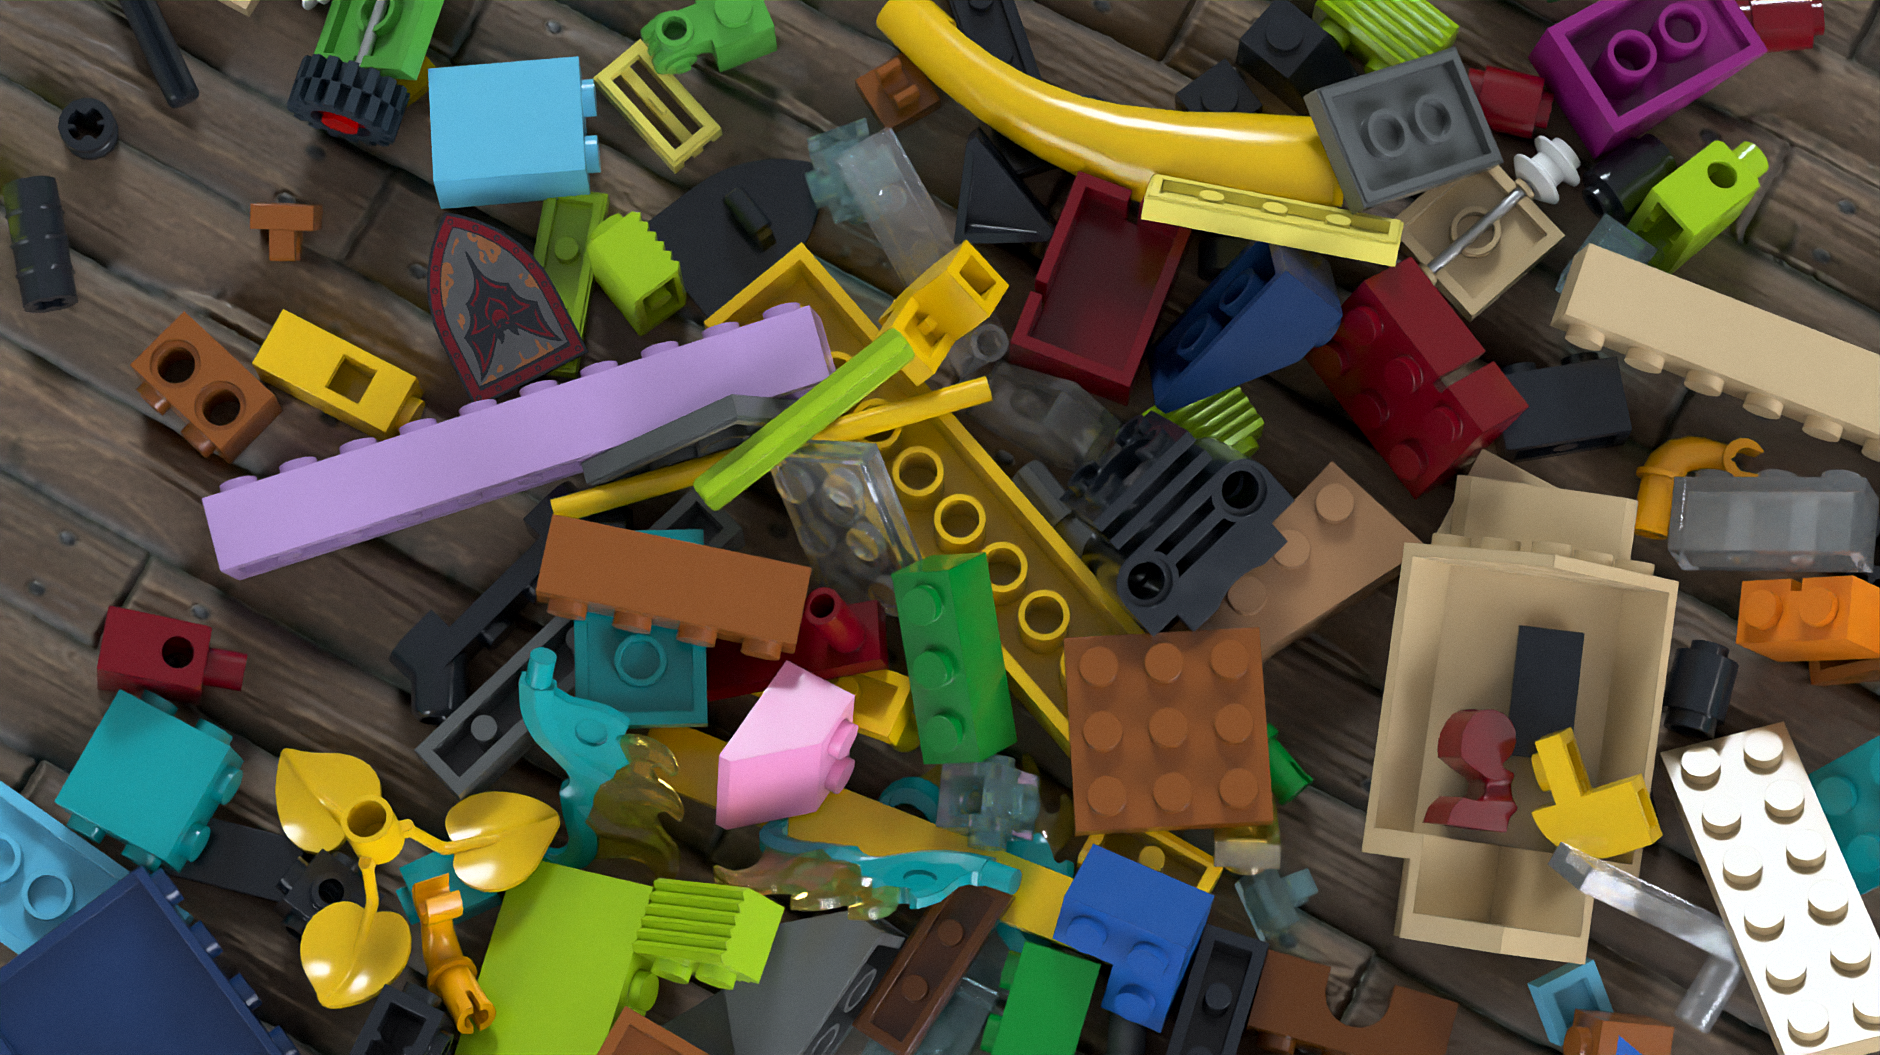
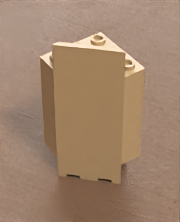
[1361,475,1679,965]

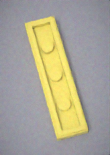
[1141,174,1404,267]

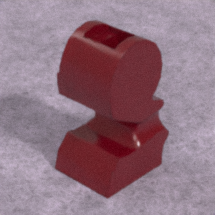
[1422,709,1518,833]

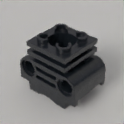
[1059,410,1295,637]

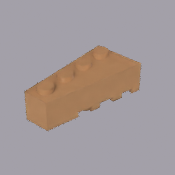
[1169,461,1424,663]

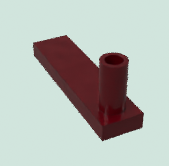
[706,587,889,702]

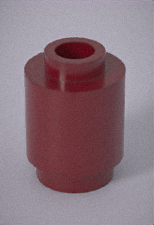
[1735,0,1825,53]
[1468,65,1554,139]

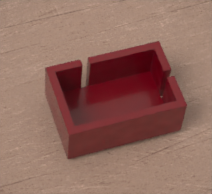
[1009,171,1195,406]
[1304,257,1529,500]

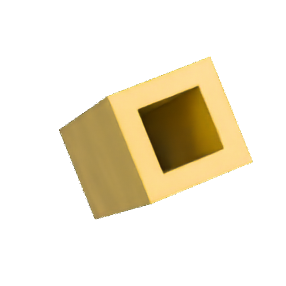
[252,309,425,441]

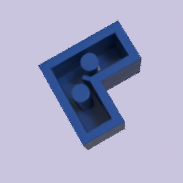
[1052,844,1215,1033]

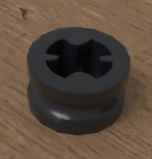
[58,98,119,160]

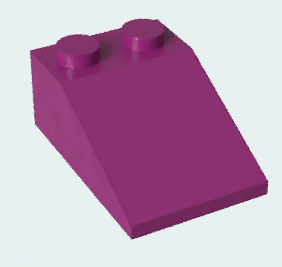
[1528,0,1768,160]

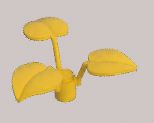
[275,748,560,1009]

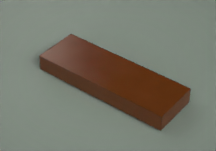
[851,884,1016,1055]

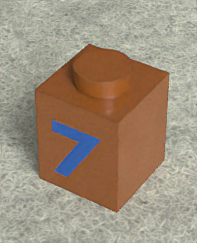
[1563,1008,1674,1055]

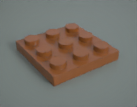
[1063,627,1274,836]

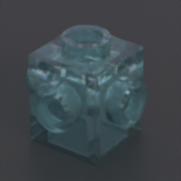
[805,117,900,224]
[936,755,1040,851]

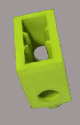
[1621,140,1769,274]

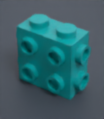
[54,689,244,873]

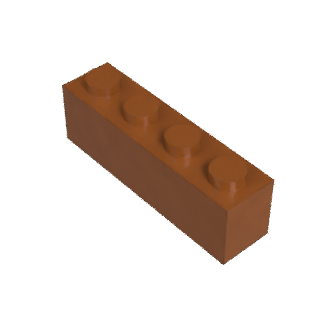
[536,514,812,661]

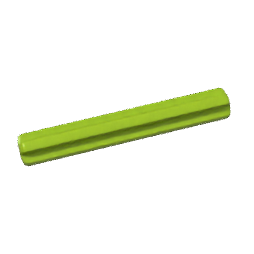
[693,328,915,511]

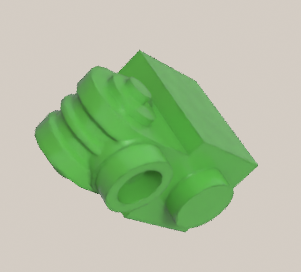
[640,0,777,75]

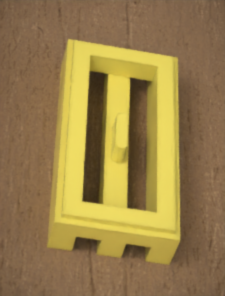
[593,39,722,174]

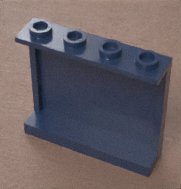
[0,863,301,1055]

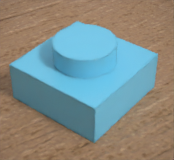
[1527,957,1614,1046]

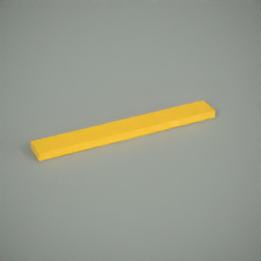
[631,727,1112,966]

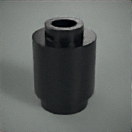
[1582,133,1677,223]
[1662,640,1739,739]

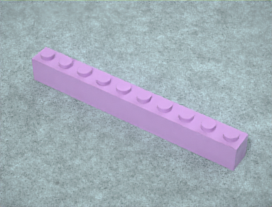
[202,302,836,581]

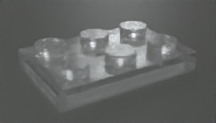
[770,439,923,617]

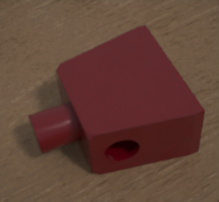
[97,605,248,704]

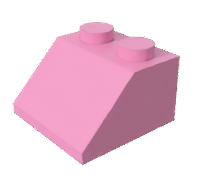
[716,660,858,830]

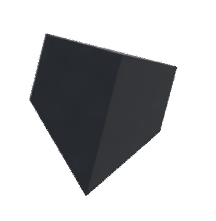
[954,126,1058,244]

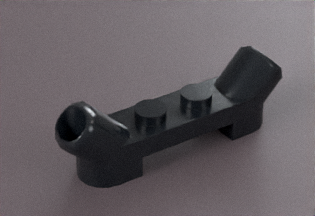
[389,480,634,725]

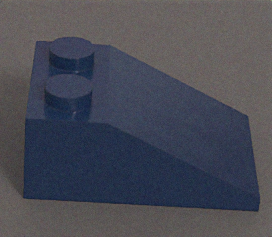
[1147,240,1343,414]

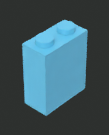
[428,56,601,209]

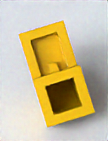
[874,239,1009,386]
[1531,727,1663,859]

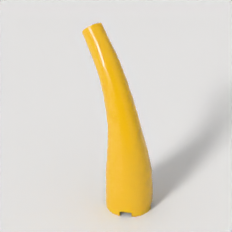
[876,0,1344,208]

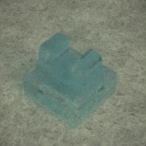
[1234,861,1319,942]

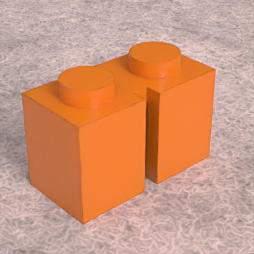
[1736,575,1880,662]

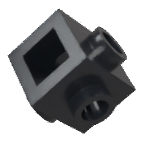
[272,848,384,943]

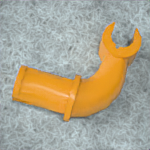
[1634,435,1764,540]
[412,873,496,1034]

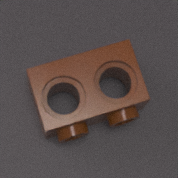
[130,311,283,464]

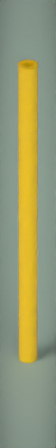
[550,376,993,519]

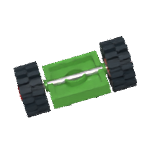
[286,0,444,147]

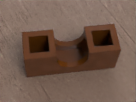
[1244,949,1459,1055]

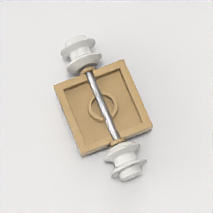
[1394,136,1581,322]

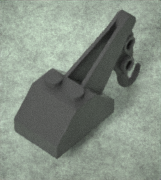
[661,910,909,1055]

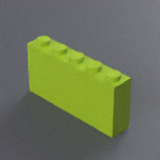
[454,861,659,1055]

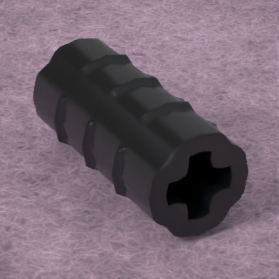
[2,176,78,313]

